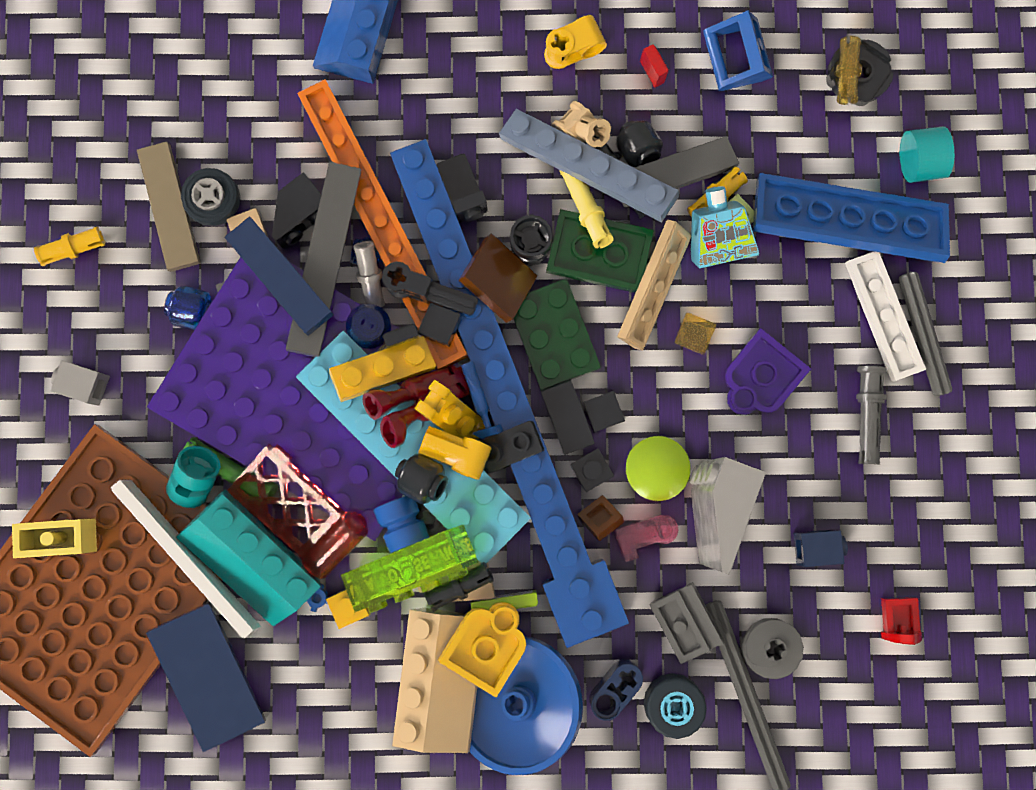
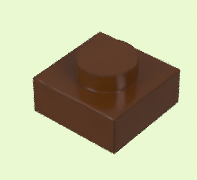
[577,495,624,542]

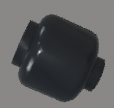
[615,120,663,168]
[395,454,448,504]

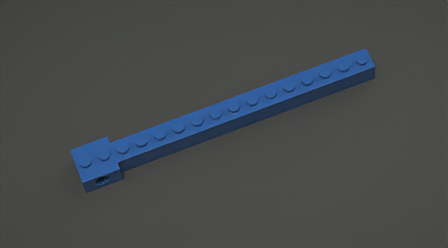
[390,139,629,648]

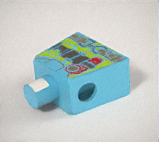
[691,186,759,268]

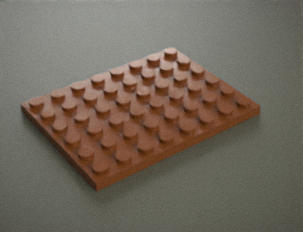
[0,424,223,757]

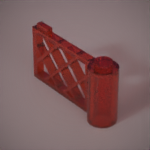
[227,444,368,579]

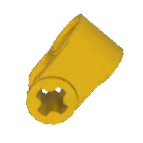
[544,15,607,69]

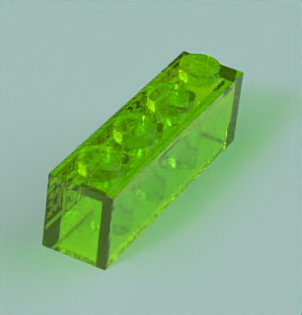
[341,524,479,613]

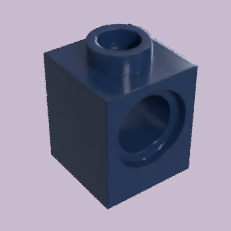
[793,529,848,567]

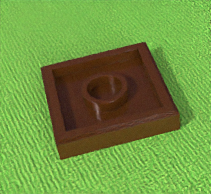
[459,233,538,323]

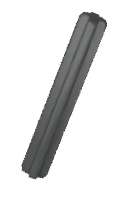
[899,272,952,396]

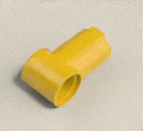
[418,426,492,480]

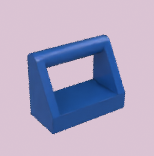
[703,10,773,91]

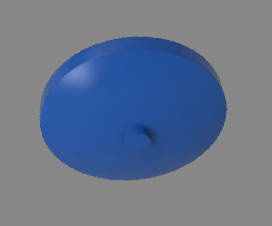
[470,636,583,775]

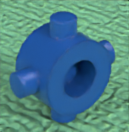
[307,584,329,612]

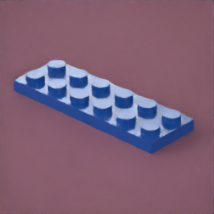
[753,173,950,263]

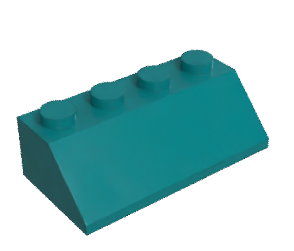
[176,489,321,626]

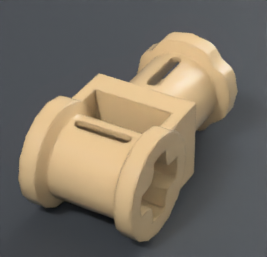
[551,101,611,147]

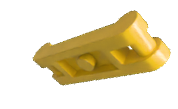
[414,380,485,440]

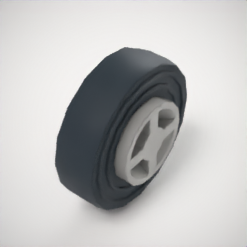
[181,168,240,226]

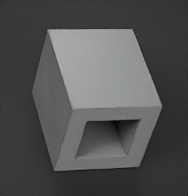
[50,360,110,406]

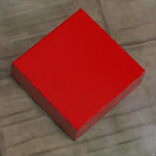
[640,44,669,88]

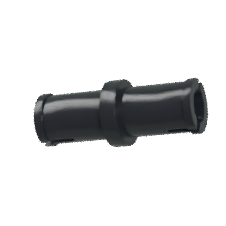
[424,562,494,612]

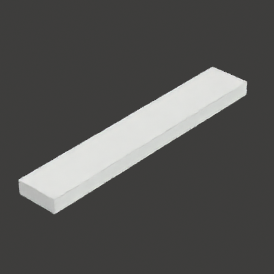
[111,480,261,638]

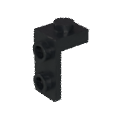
[436,154,488,223]
[480,421,544,474]

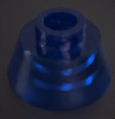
[346,304,391,349]

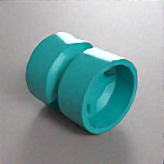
[166,446,221,508]

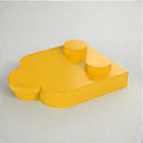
[438,602,526,697]

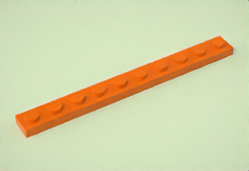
[297,79,468,370]

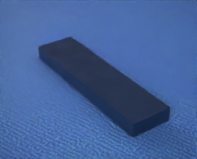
[224,216,334,336]

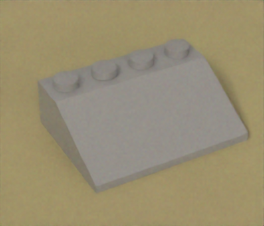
[689,457,766,575]

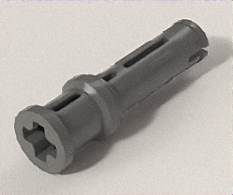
[856,366,887,465]

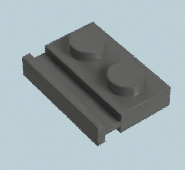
[650,582,725,664]

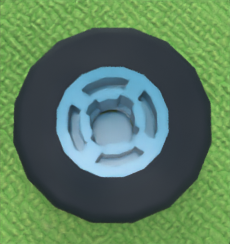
[643,673,707,739]

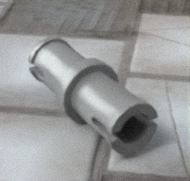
[353,241,385,309]

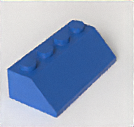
[313,0,398,84]

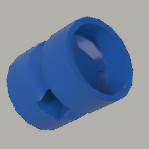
[373,496,430,554]

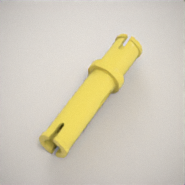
[559,170,613,248]

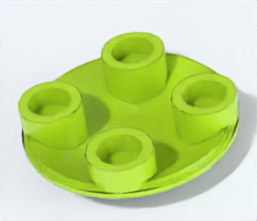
[626,436,691,501]

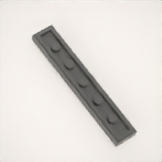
[286,161,361,357]

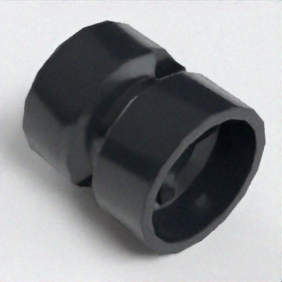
[510,215,553,266]

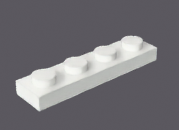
[845,252,926,382]

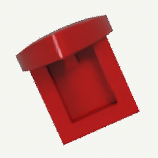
[881,597,922,645]

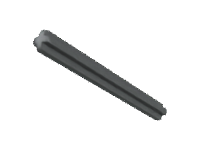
[706,600,791,790]

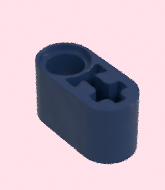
[589,659,643,721]

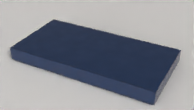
[146,602,266,752]

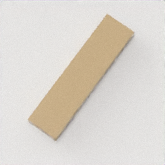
[617,220,691,351]

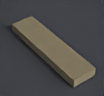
[137,142,201,272]

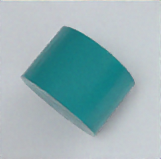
[899,126,955,183]

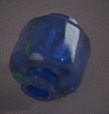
[164,286,212,331]

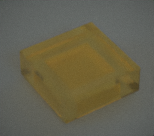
[674,312,716,355]

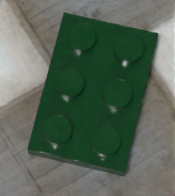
[546,209,654,293]
[513,278,601,390]

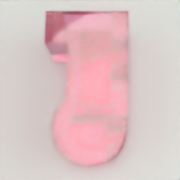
[614,515,679,562]

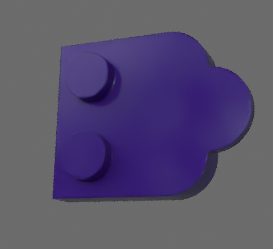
[724,328,811,415]

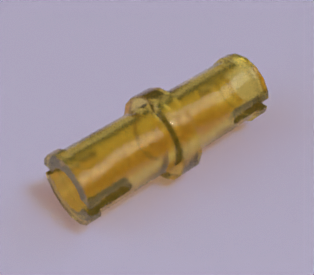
[836,36,862,105]

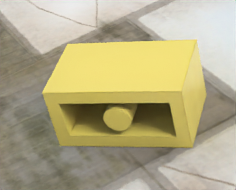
[12,518,97,558]

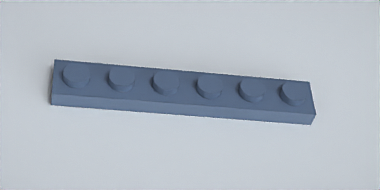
[499,109,679,223]

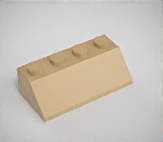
[392,608,478,753]

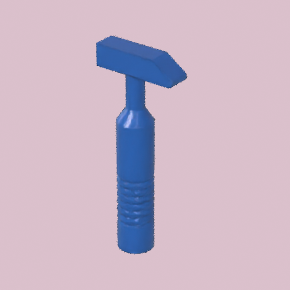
[461,361,503,438]

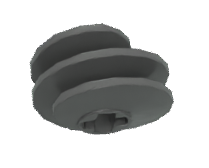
[740,618,804,679]

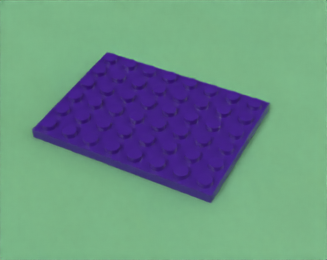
[147,257,461,541]

